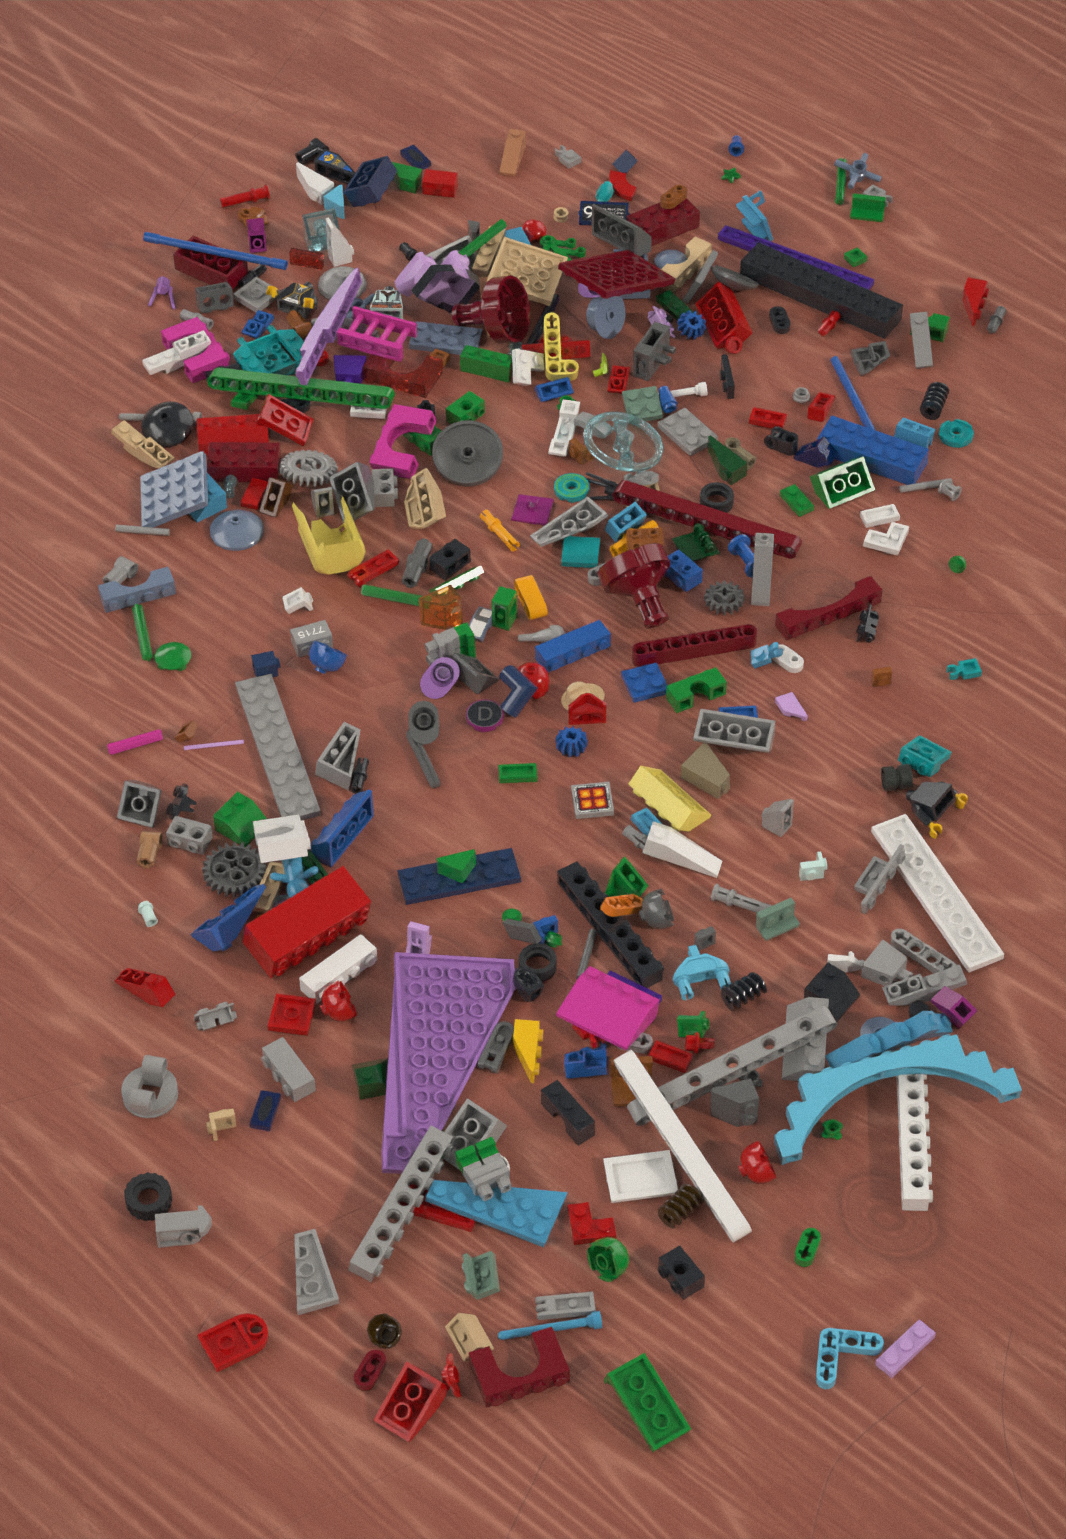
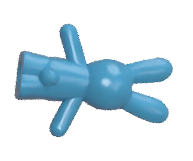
[270,857,319,898]

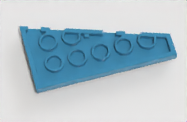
[425,1180,568,1247]

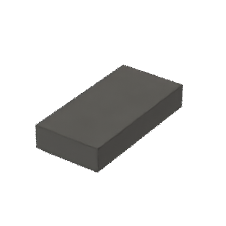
[503,919,541,944]

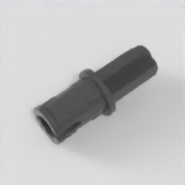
[987,306,1007,334]

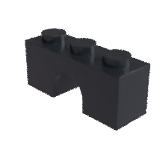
[541,1080,595,1146]

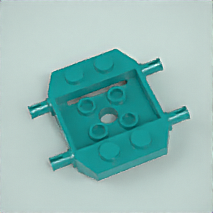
[233,325,304,385]

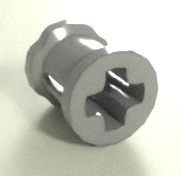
[938,479,962,501]

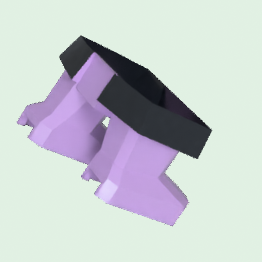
[395,250,480,313]

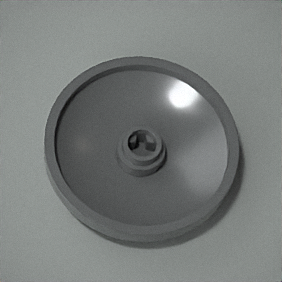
[432,421,503,486]

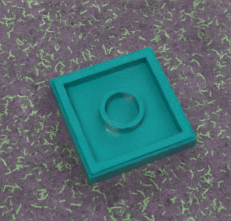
[561,536,600,568]

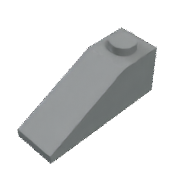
[910,312,933,369]

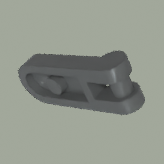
[477,1022,514,1074]

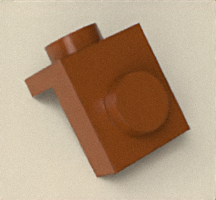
[568,438,596,465]

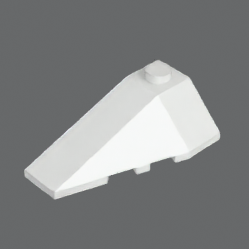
[643,821,722,878]

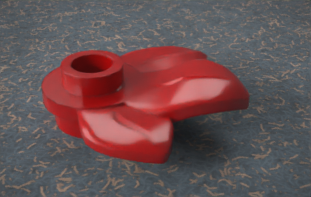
[441,1353,461,1398]

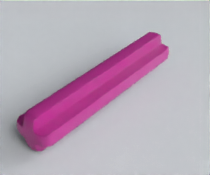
[107,729,163,755]

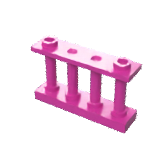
[337,306,417,362]

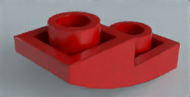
[607,365,630,394]

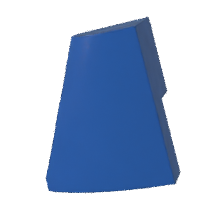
[564,1042,607,1079]

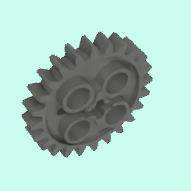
[202,842,266,898]

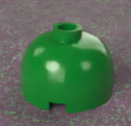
[587,1237,629,1282]

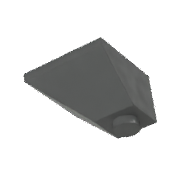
[117,779,162,828]

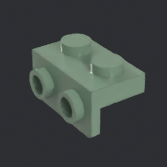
[462,1251,500,1300]

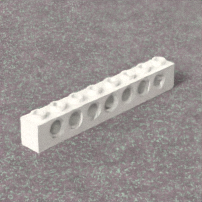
[896,1074,933,1211]

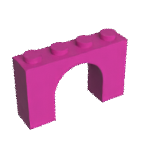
[161,317,230,384]
[369,404,437,479]

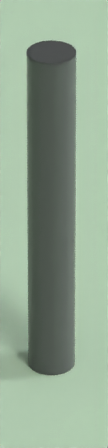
[576,929,597,980]

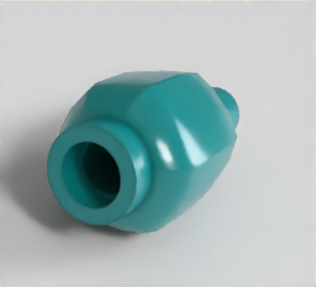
[595,181,614,204]

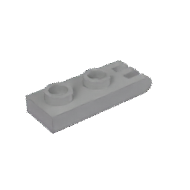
[535,1292,596,1320]

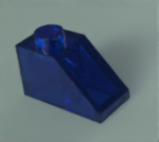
[793,436,837,468]

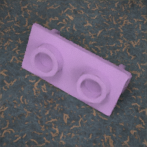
[648,306,675,338]

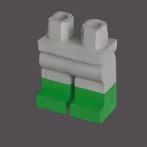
[425,622,476,666]
[455,1137,511,1201]

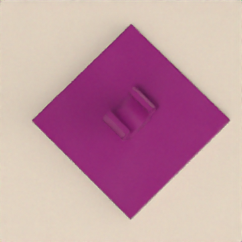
[511,494,554,526]

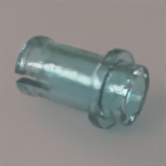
[224,475,238,499]

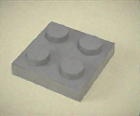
[233,277,278,312]

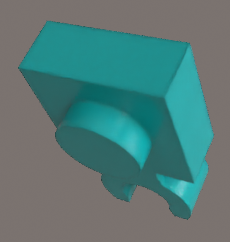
[946,658,982,680]

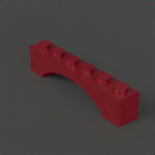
[775,576,882,641]

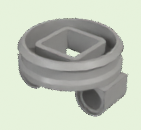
[121,1055,178,1118]

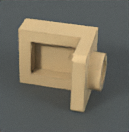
[206,1108,236,1141]

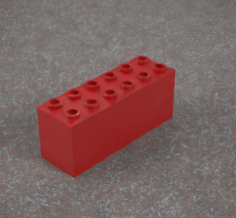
[243,866,371,979]

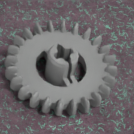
[279,450,338,487]

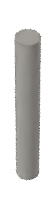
[899,478,953,493]
[115,525,170,536]

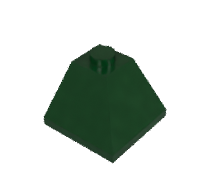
[352,1058,388,1100]

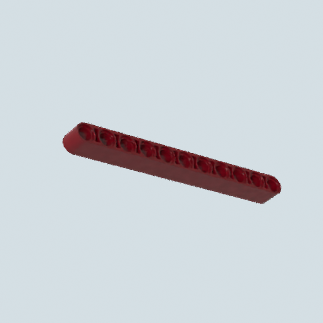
[613,480,802,559]

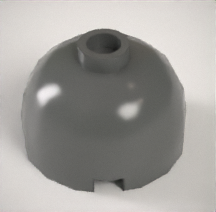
[639,888,674,929]

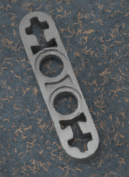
[890,929,956,973]

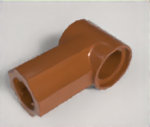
[286,310,312,340]

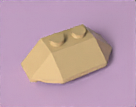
[404,468,446,529]

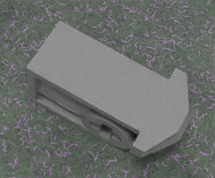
[155,1205,212,1248]

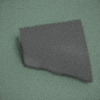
[850,341,890,376]

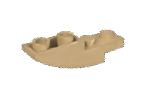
[111,420,175,469]

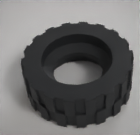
[124,1172,172,1221]

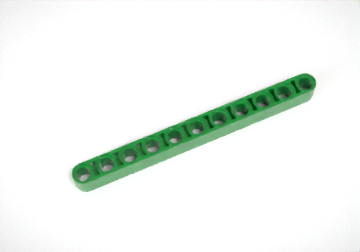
[207,368,395,409]

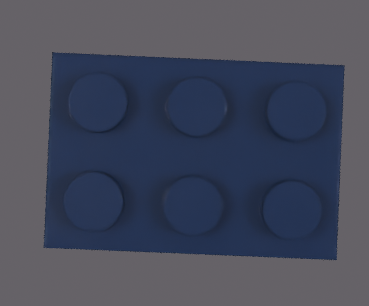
[344,156,397,207]

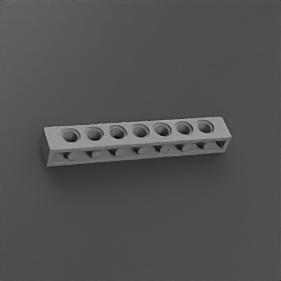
[348,1125,454,1282]

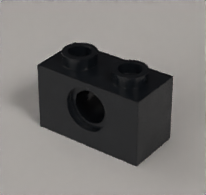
[429,539,471,581]
[657,1245,705,1300]

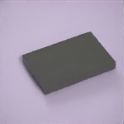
[682,250,718,304]

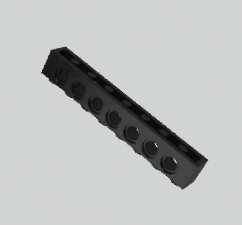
[557,861,664,988]

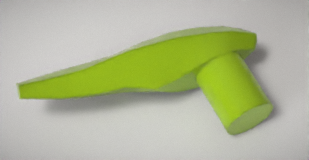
[593,353,608,377]

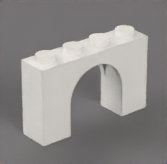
[253,815,311,863]

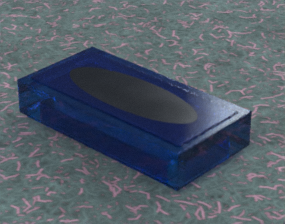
[400,145,431,170]
[250,1090,281,1131]

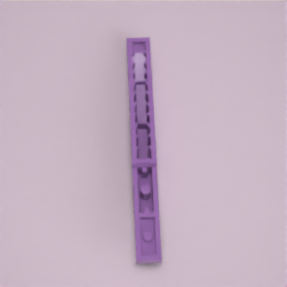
[296,268,362,385]

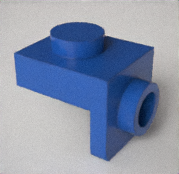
[533,915,558,944]

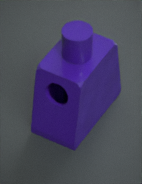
[333,355,367,384]

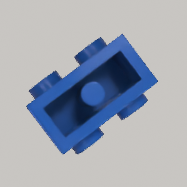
[664,549,703,592]

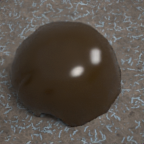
[367,1313,402,1349]

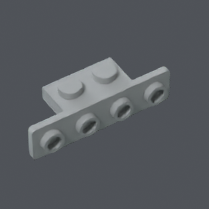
[854,844,906,914]

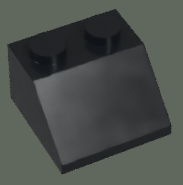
[804,962,860,1022]

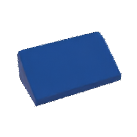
[535,377,574,402]

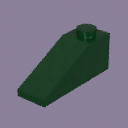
[707,435,747,485]

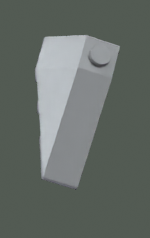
[530,497,608,547]

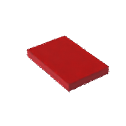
[258,394,314,446]

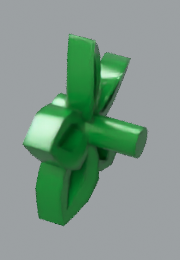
[721,168,741,183]

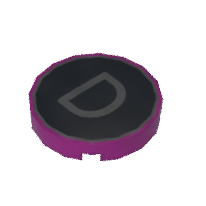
[466,699,504,732]

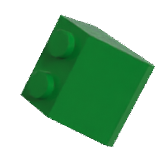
[213,791,267,847]

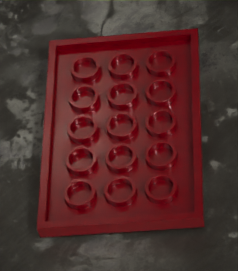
[558,250,676,299]

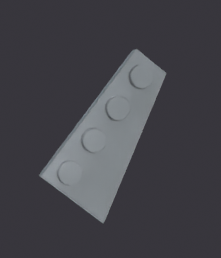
[294,1229,339,1315]

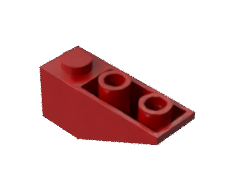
[962,277,989,326]
[114,968,176,1007]

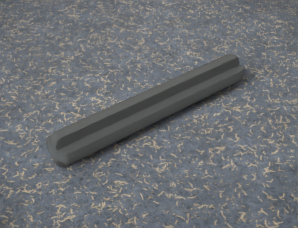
[406,730,440,788]

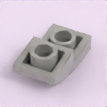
[574,411,613,438]

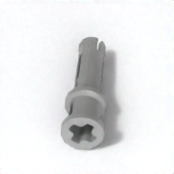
[711,884,772,913]

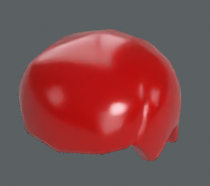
[522,219,547,243]

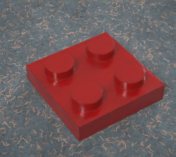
[267,993,316,1036]

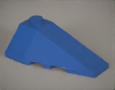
[190,884,266,951]

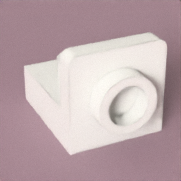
[283,587,313,614]

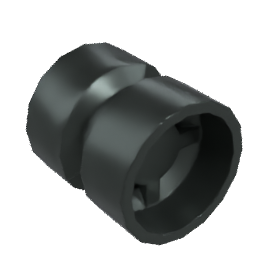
[881,764,913,792]

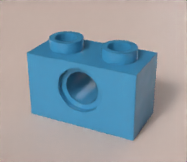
[605,502,647,543]

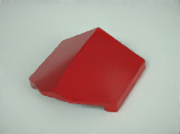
[568,693,607,725]

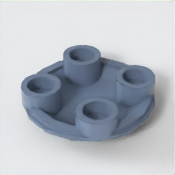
[655,249,687,269]

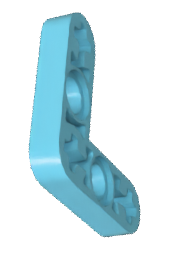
[816,1328,884,1389]

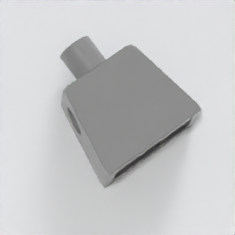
[861,940,913,986]

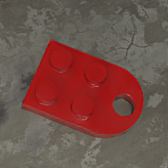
[197,1313,268,1372]

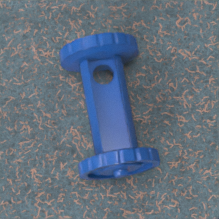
[728,534,754,578]

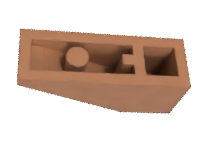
[499,129,526,177]

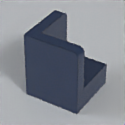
[612,149,638,173]

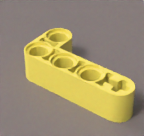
[543,312,579,381]

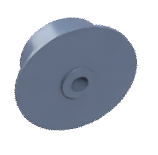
[586,296,625,339]

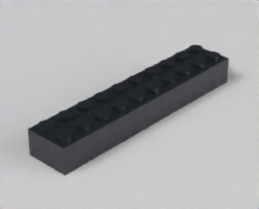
[740,242,903,339]

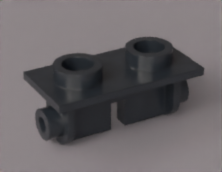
[856,605,879,643]

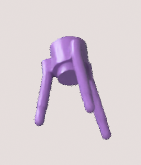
[148,276,175,310]

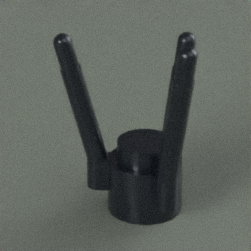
[585,472,618,501]

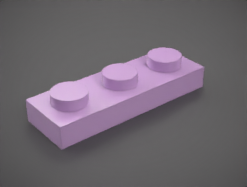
[875,1320,936,1378]

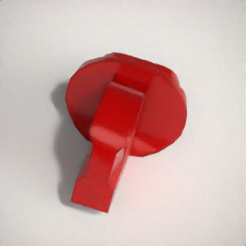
[685,1032,715,1054]

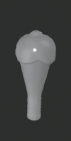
[518,625,566,643]

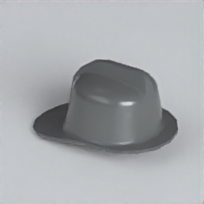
[408,701,439,745]

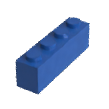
[535,620,611,672]

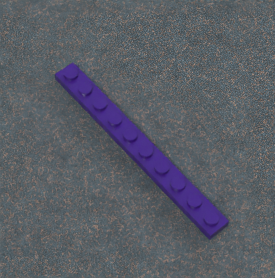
[718,225,874,290]

